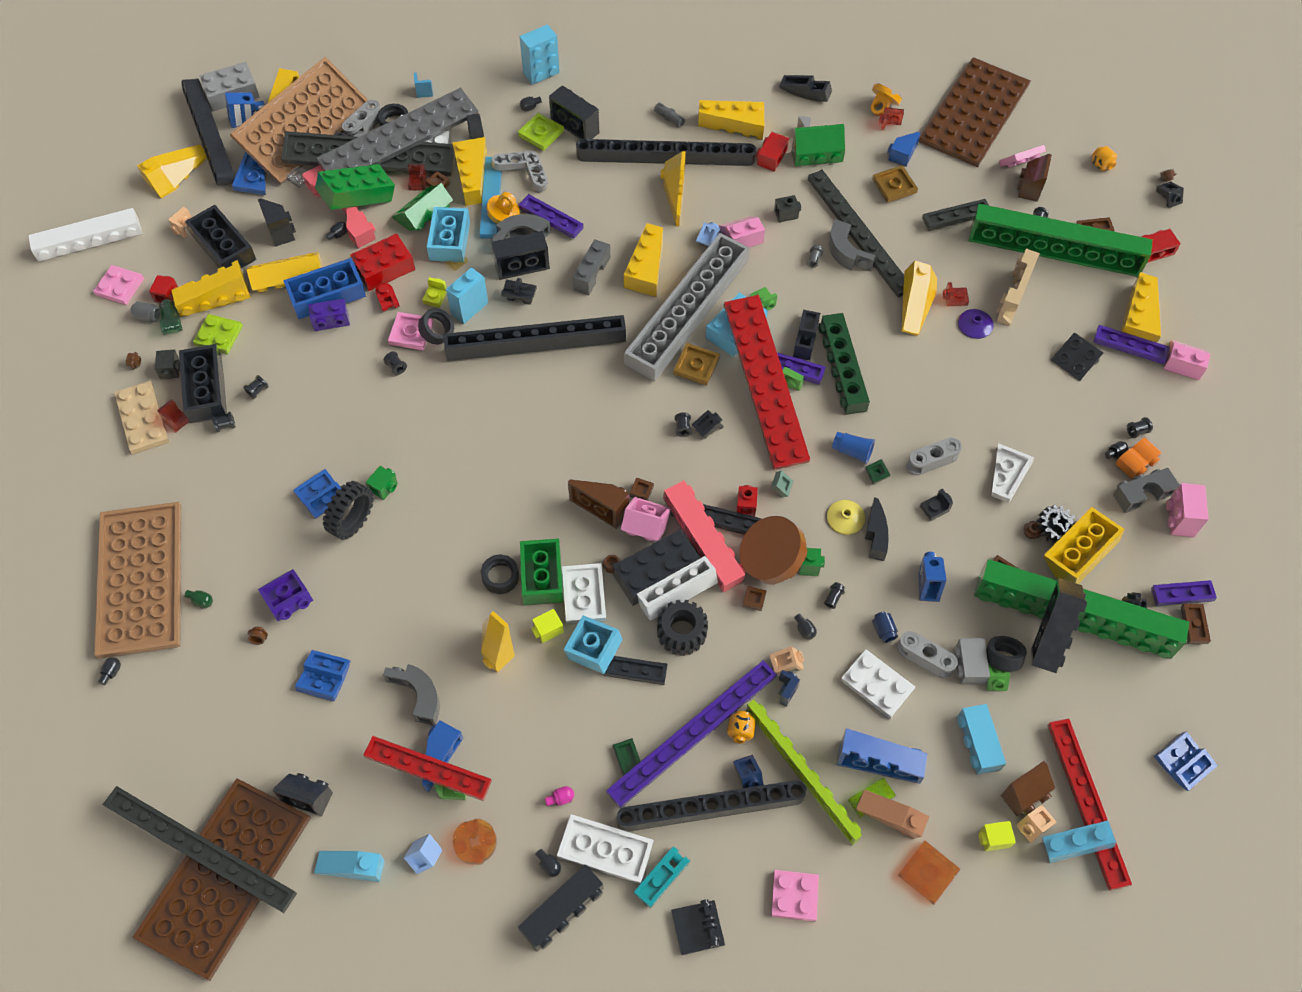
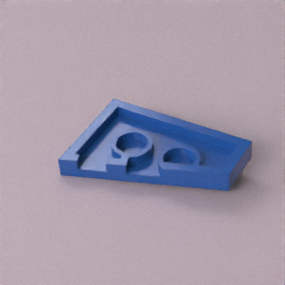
[232,151,266,195]

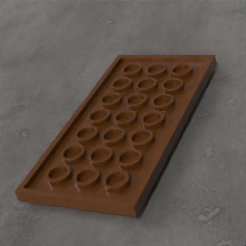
[919,57,1031,167]
[132,778,311,981]

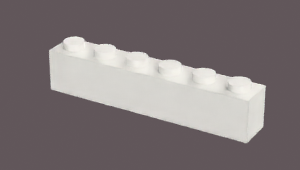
[28,208,142,262]

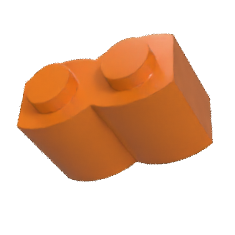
[1115,437,1162,479]

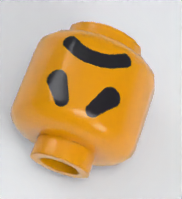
[1092,146,1117,171]
[727,711,756,744]

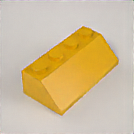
[247,252,322,292]
[1044,507,1125,584]

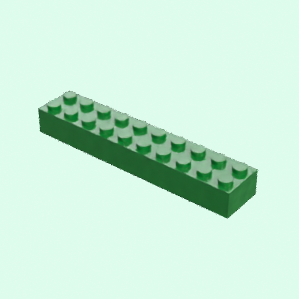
[968,204,1153,277]
[974,559,1190,659]

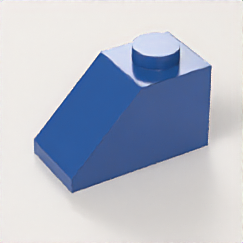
[887,132,921,167]

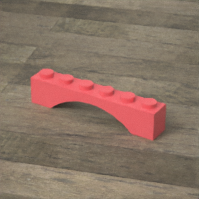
[302,165,376,249]

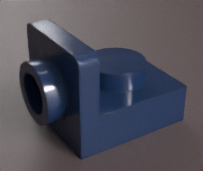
[779,670,800,707]
[733,754,764,789]

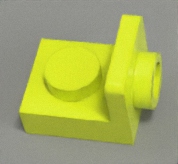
[422,277,447,308]

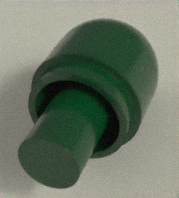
[184,590,213,608]

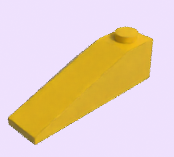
[137,144,207,198]

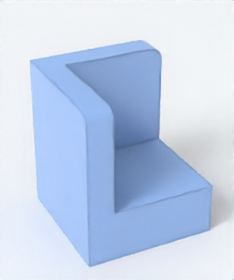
[404,834,442,874]

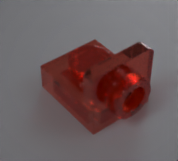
[879,107,904,130]
[943,282,969,306]

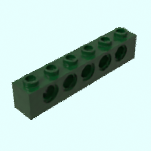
[818,313,870,415]

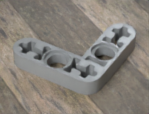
[491,151,548,192]

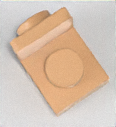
[168,207,191,238]
[770,646,804,675]
[1017,805,1057,842]

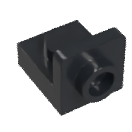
[1156,181,1184,208]
[692,410,724,439]
[920,488,953,521]

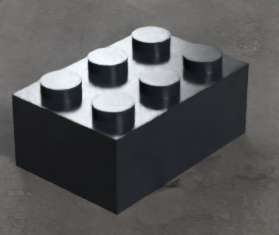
[549,85,600,139]
[491,231,550,280]

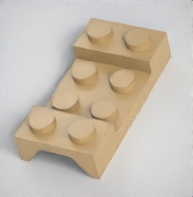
[996,249,1040,326]

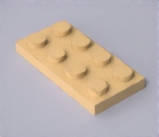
[114,381,170,455]

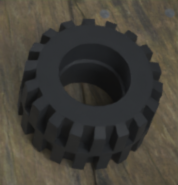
[657,599,708,656]

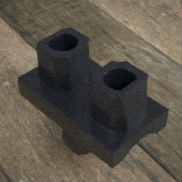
[501,278,537,305]

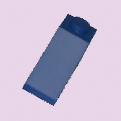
[422,720,463,792]

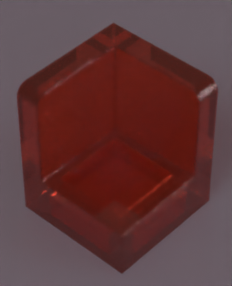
[407,164,427,191]
[157,399,189,433]

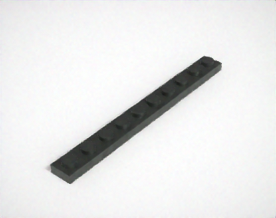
[807,169,904,298]
[102,786,297,913]

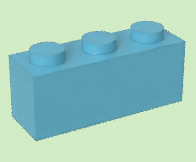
[957,704,1006,775]
[1042,821,1116,863]

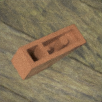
[855,789,930,839]

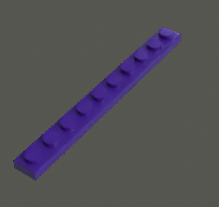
[606,660,777,809]

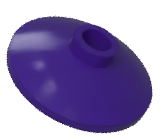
[958,309,994,339]

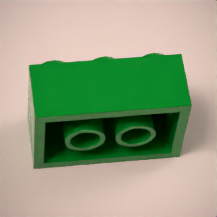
[520,538,564,605]

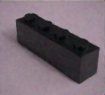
[518,864,604,951]

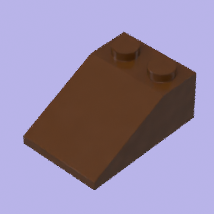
[568,479,629,529]

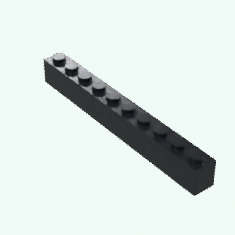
[443,315,626,361]

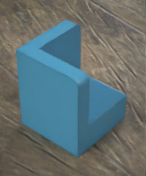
[414,72,433,98]

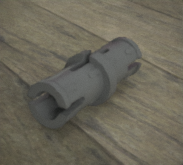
[654,102,686,127]

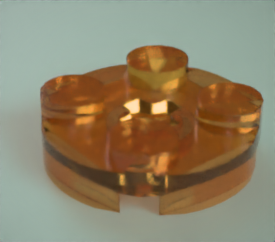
[453,819,497,865]

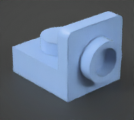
[696,222,722,247]

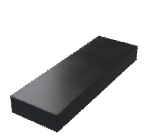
[604,656,668,685]

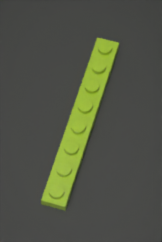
[746,700,862,846]

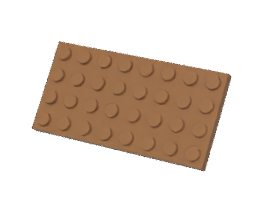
[230,57,372,185]
[94,502,181,659]

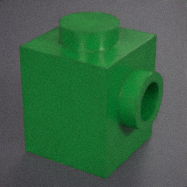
[366,466,398,500]
[799,548,825,576]

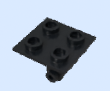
[1051,332,1104,381]
[671,899,725,956]

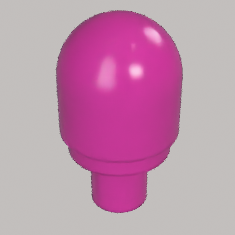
[544,786,574,806]

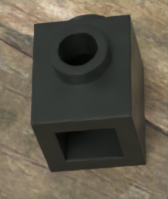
[774,195,801,223]
[154,349,180,379]

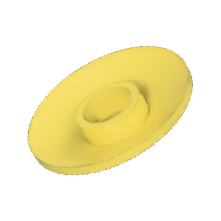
[827,500,865,535]

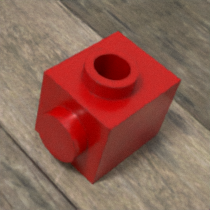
[149,275,178,305]
[736,485,758,517]

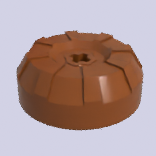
[740,516,807,585]

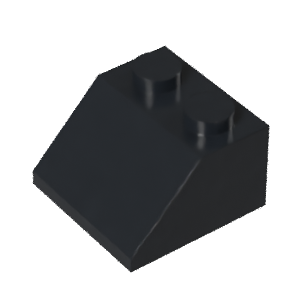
[257,198,296,247]
[273,773,333,817]

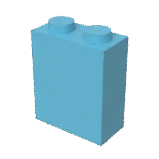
[446,267,488,324]

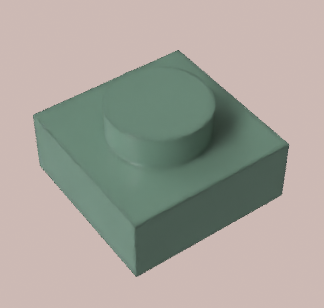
[771,470,793,497]

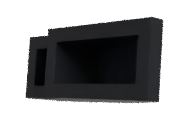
[779,75,832,102]
[793,309,821,360]
[865,497,889,561]

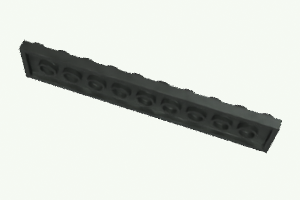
[281,131,454,176]

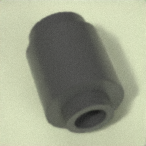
[131,301,160,322]

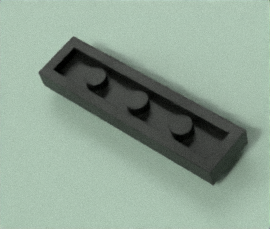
[922,199,989,231]

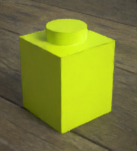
[531,609,564,644]
[978,821,1016,851]

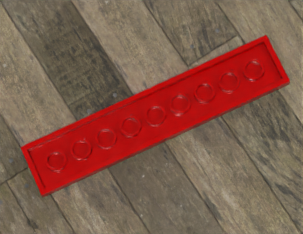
[724,295,811,470]

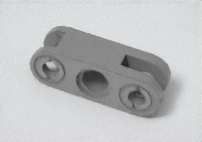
[342,100,380,137]
[906,437,962,476]
[897,631,958,678]

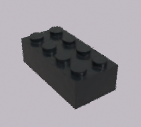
[185,205,257,269]
[179,344,227,423]
[613,529,700,606]
[1031,578,1087,673]

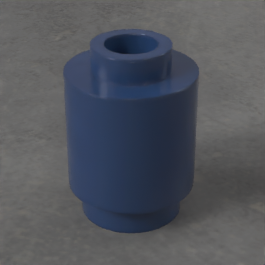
[872,611,898,643]

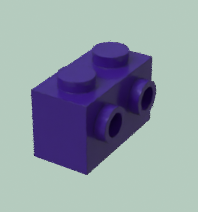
[308,299,350,331]

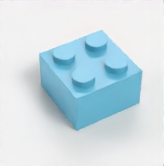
[563,615,623,674]

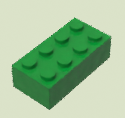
[315,164,395,210]

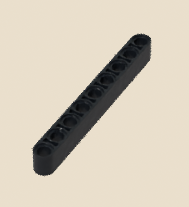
[181,78,235,185]
[617,780,807,832]

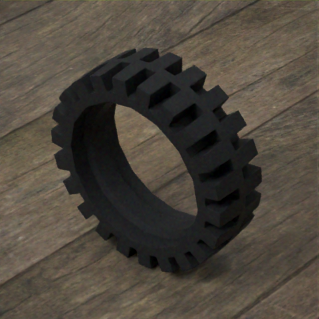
[323,481,374,540]

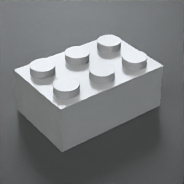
[199,62,260,111]

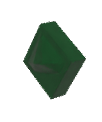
[865,459,891,485]

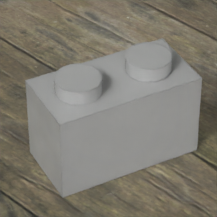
[953,638,990,684]

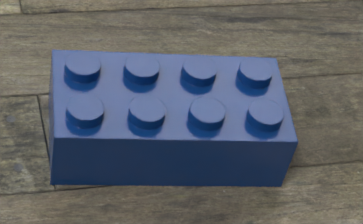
[283,258,366,320]

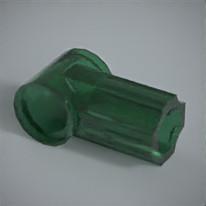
[159,299,183,335]

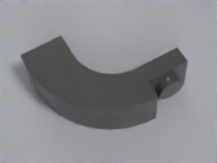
[491,214,551,242]
[829,219,875,271]
[383,664,440,725]

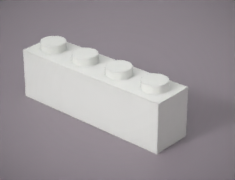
[637,556,718,621]

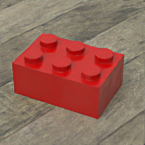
[350,233,416,291]

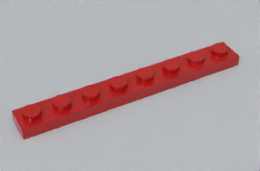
[1048,718,1133,891]

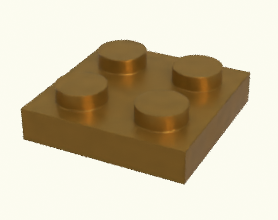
[872,165,918,203]
[673,343,720,386]

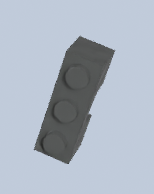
[572,239,611,295]
[1113,468,1180,513]

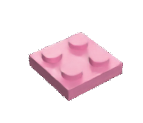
[999,145,1046,168]
[93,265,144,305]
[388,312,433,351]
[771,870,819,922]

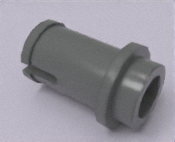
[807,245,823,268]

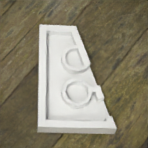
[991,443,1034,503]

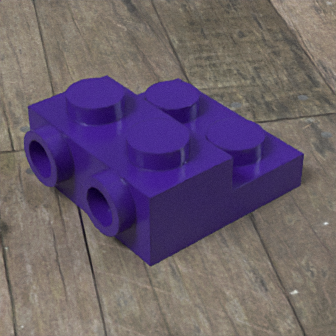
[258,569,314,622]

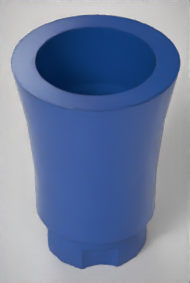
[832,432,875,464]

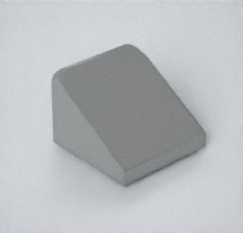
[797,116,811,128]

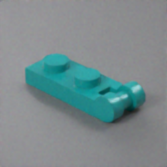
[634,846,690,909]

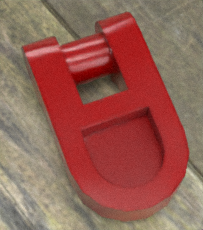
[375,283,400,312]

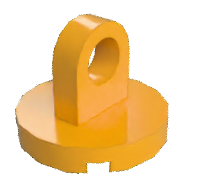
[871,83,902,116]
[486,192,520,224]

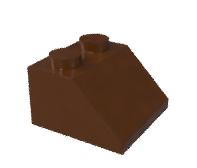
[1017,154,1052,202]
[1000,761,1055,817]

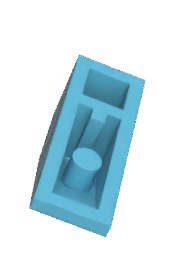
[314,851,385,882]

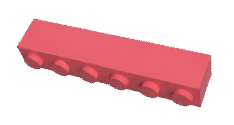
[663,481,746,592]

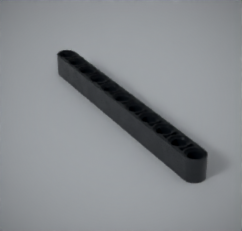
[576,139,756,166]

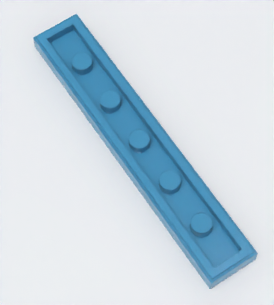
[480,157,502,238]

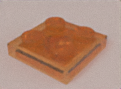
[898,840,960,905]

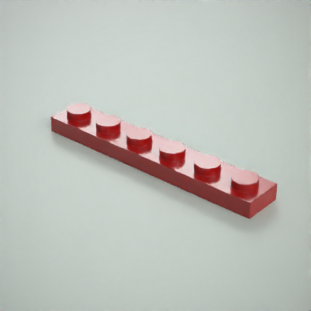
[363,736,492,801]

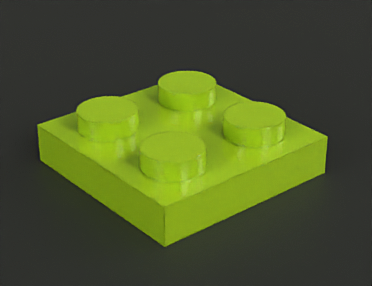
[518,113,564,151]
[193,314,243,354]

